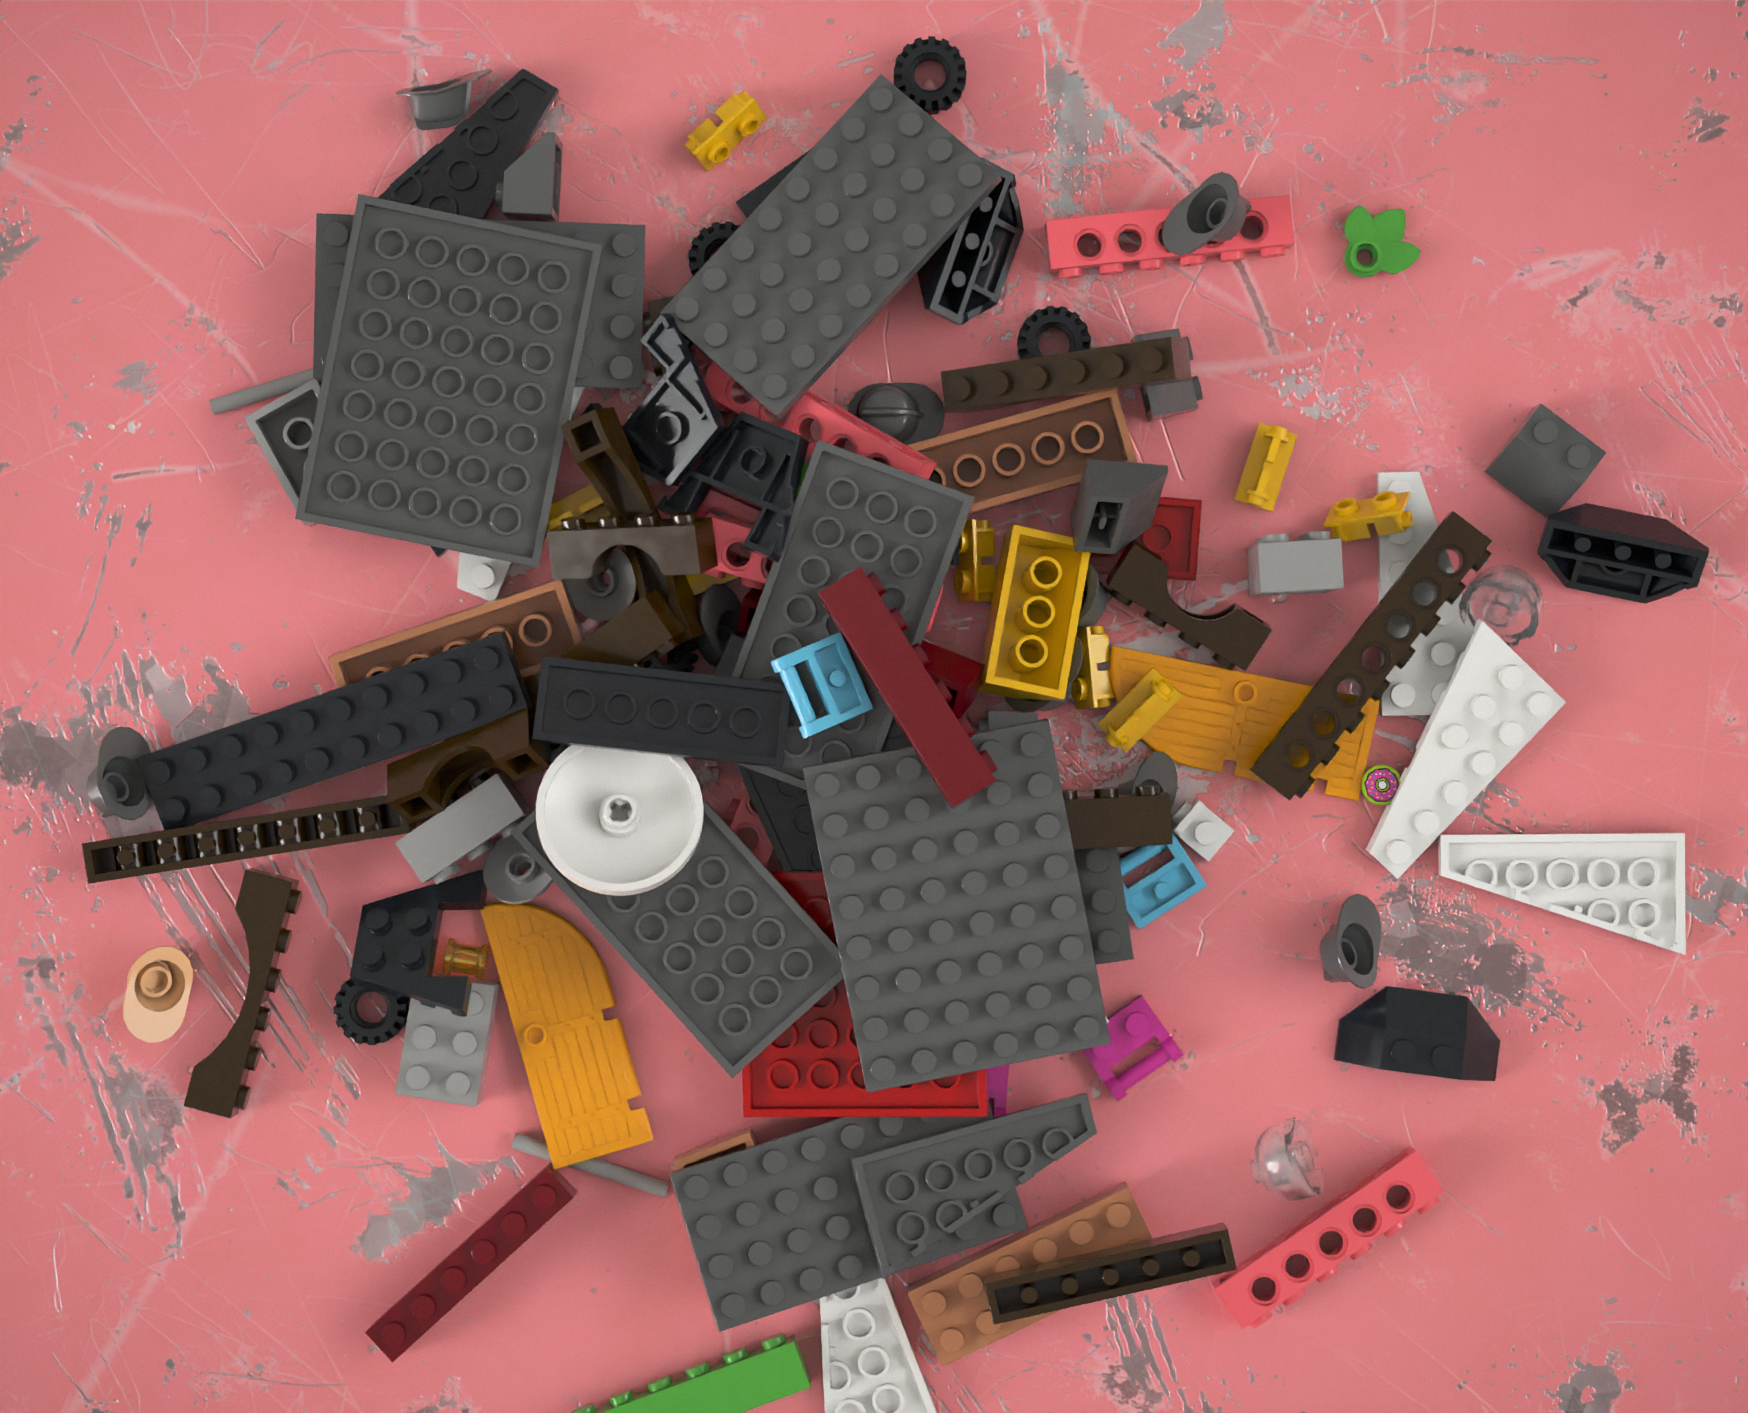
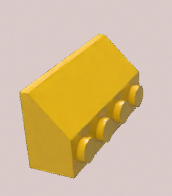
[978,524,1090,701]

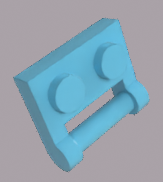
[770,632,873,739]
[1120,831,1207,929]

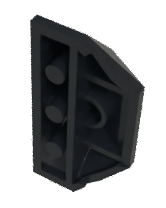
[917,158,1024,325]
[1537,503,1709,604]
[1334,986,1500,1081]

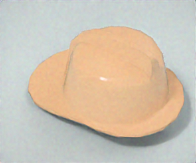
[123,946,193,1043]

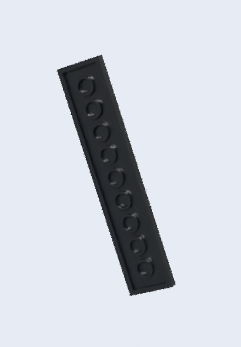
[137,630,534,830]

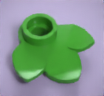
[1344,205,1421,278]

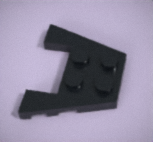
[581,313,726,487]
[656,412,809,563]
[350,870,487,1017]

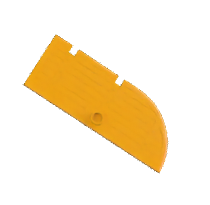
[1110,645,1380,801]
[480,902,654,1170]

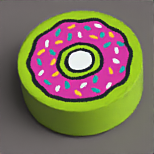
[1361,765,1401,805]

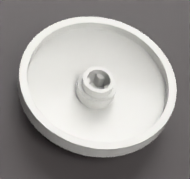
[536,745,704,896]

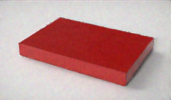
[1089,497,1202,581]

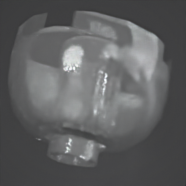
[1459,564,1544,647]
[1250,1117,1324,1201]

